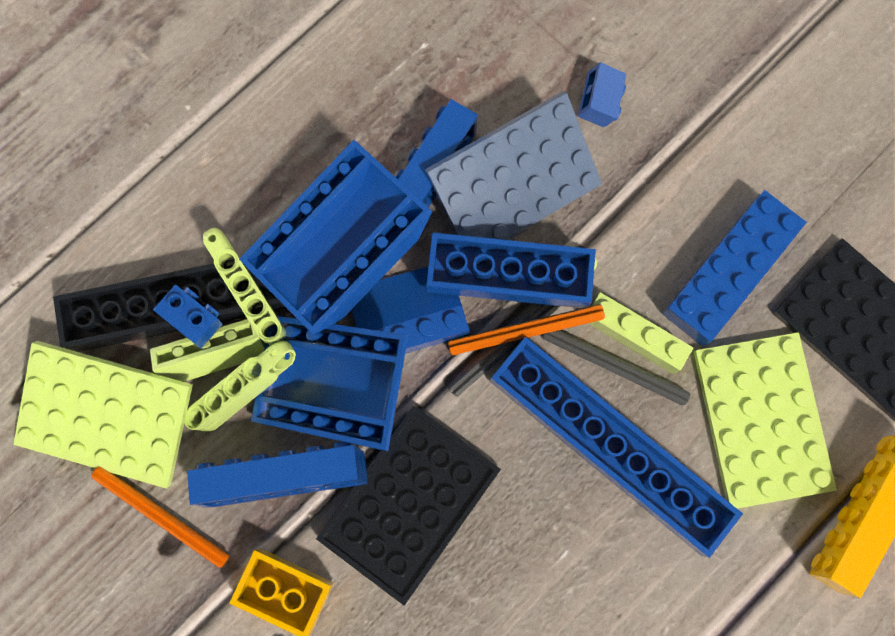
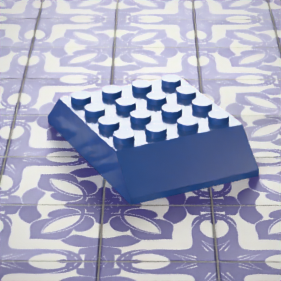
[239,140,432,335]
[251,316,408,451]

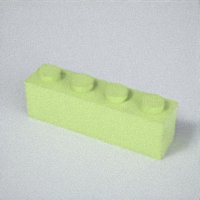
[588,292,693,374]
[150,319,265,382]

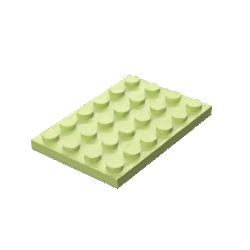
[693,332,837,508]
[13,341,193,489]

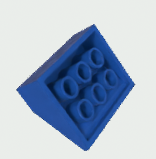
[352,266,469,354]

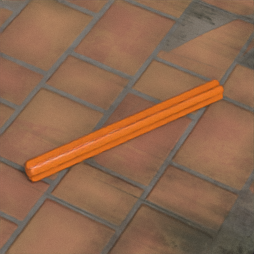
[448,304,605,355]
[91,466,229,568]

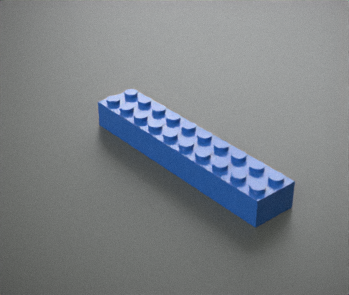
[490,337,743,558]

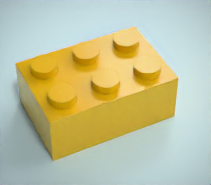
[229,548,334,636]

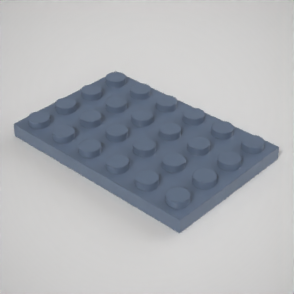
[425,91,602,240]

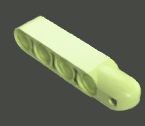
[203,228,286,345]
[185,341,296,431]

